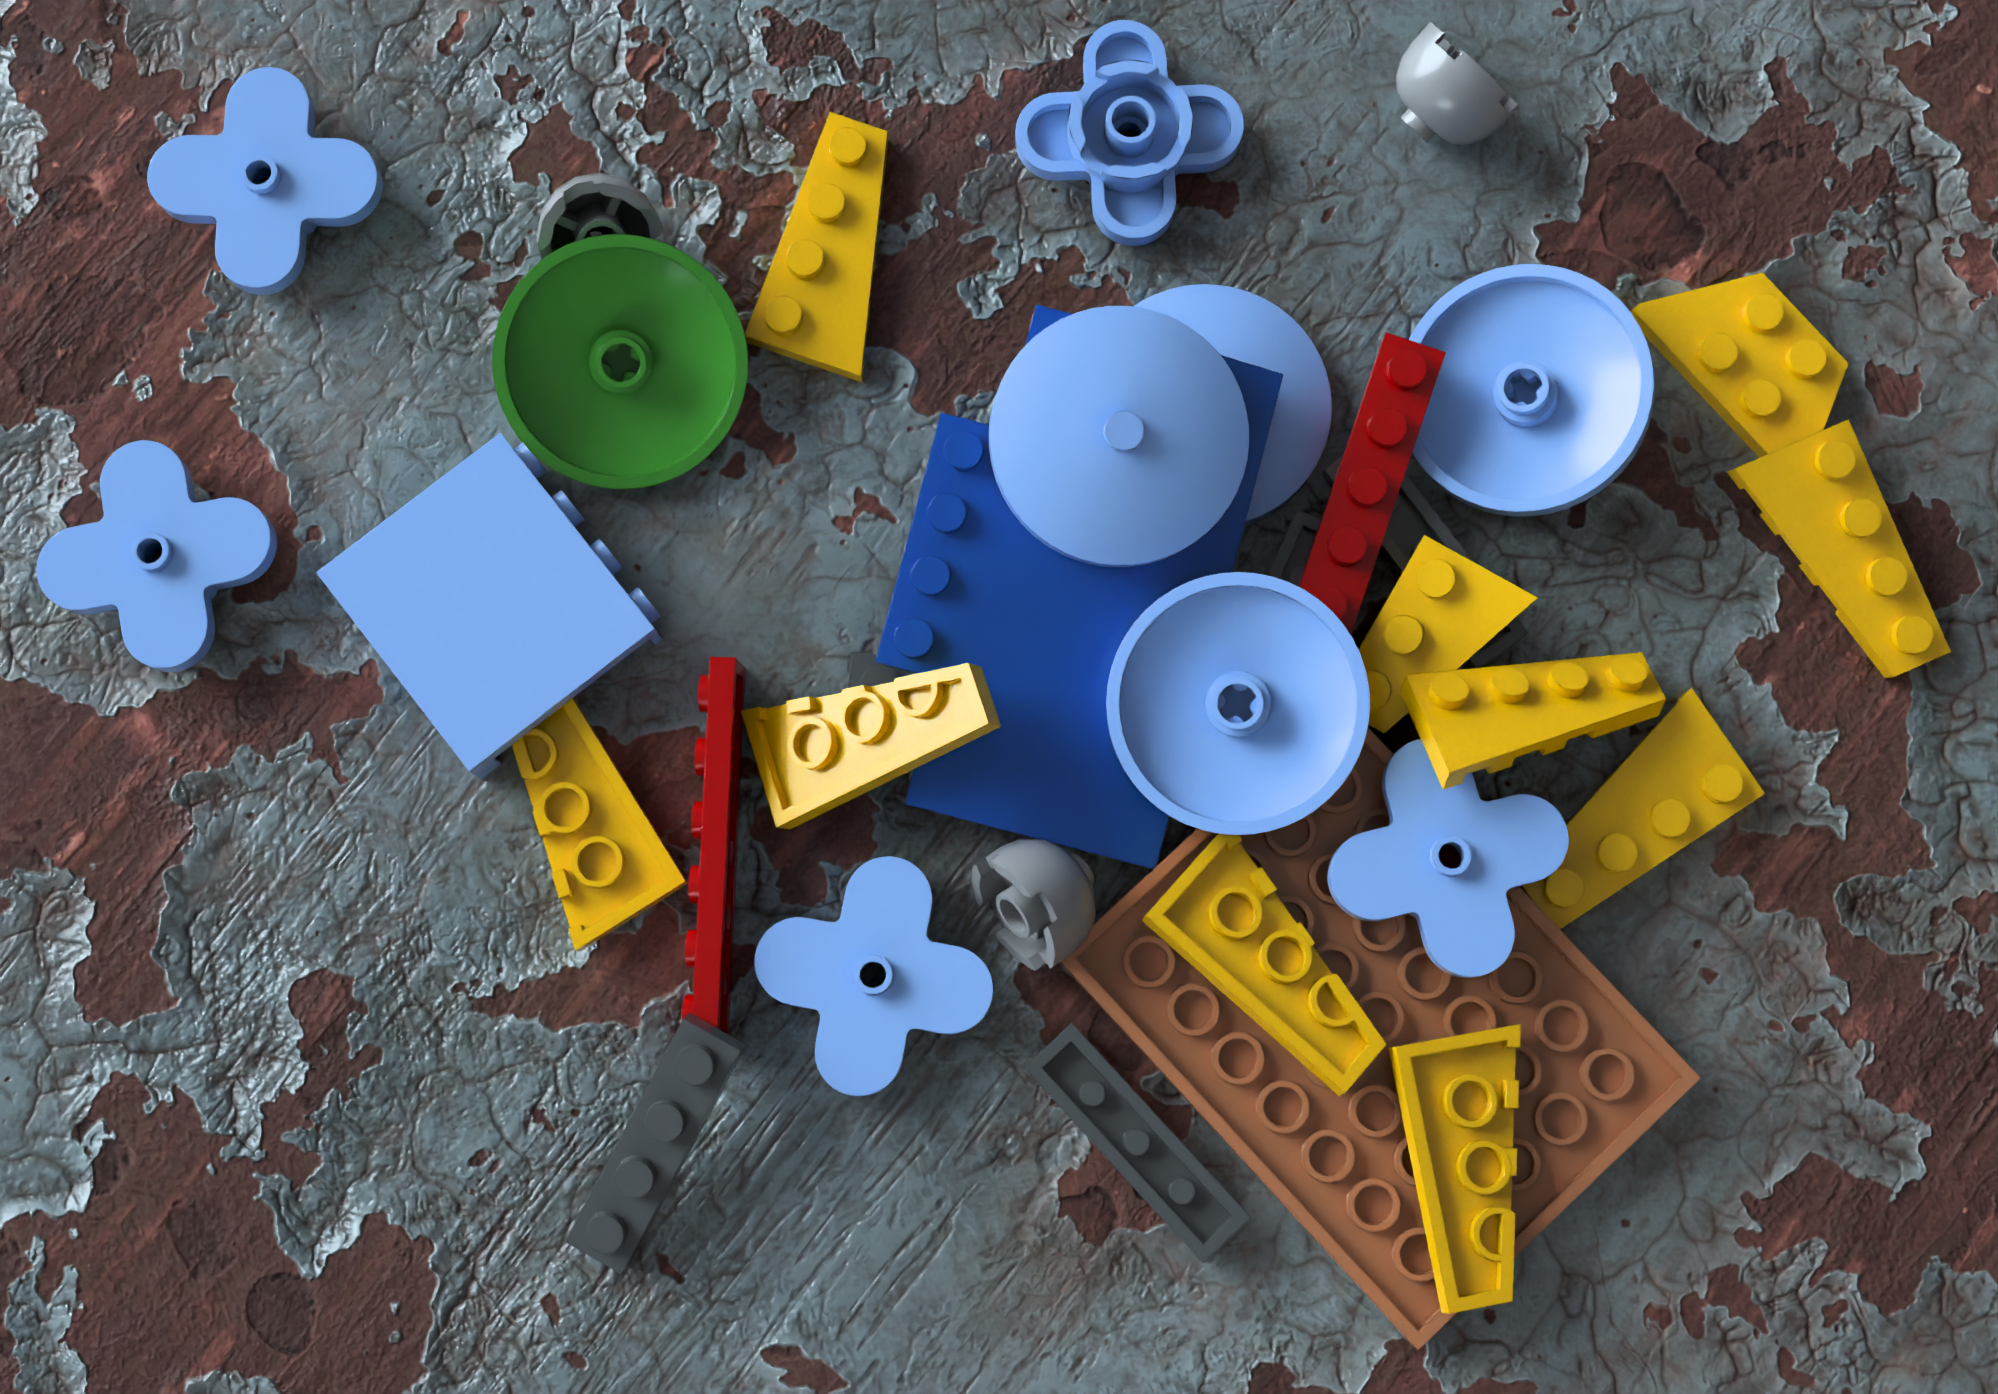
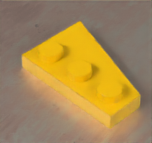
[1358,535,1538,733]

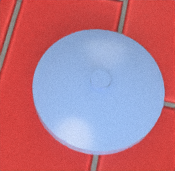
[1409,264,1655,517]
[1134,284,1332,527]
[988,306,1249,567]
[1106,572,1370,835]

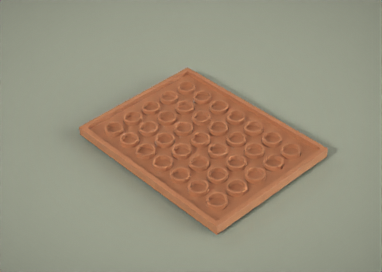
[1060,728,1701,1350]

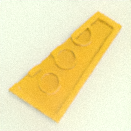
[745,112,889,383]
[1727,419,1951,678]
[1400,652,1666,790]
[741,663,1001,830]
[1519,687,1765,929]
[512,698,688,952]
[1141,834,1386,1097]
[1388,1024,1521,1314]

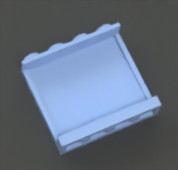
[316,433,663,779]

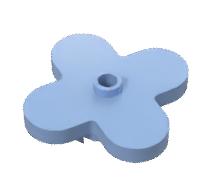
[1015,20,1244,246]
[147,67,383,295]
[36,440,277,672]
[1327,739,1569,978]
[754,856,993,1096]

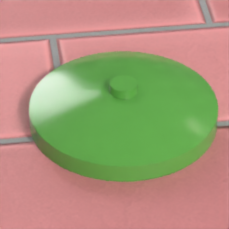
[492,234,748,489]

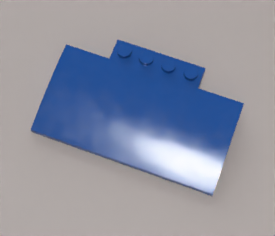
[875,304,1284,869]

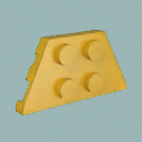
[1631,272,1849,458]

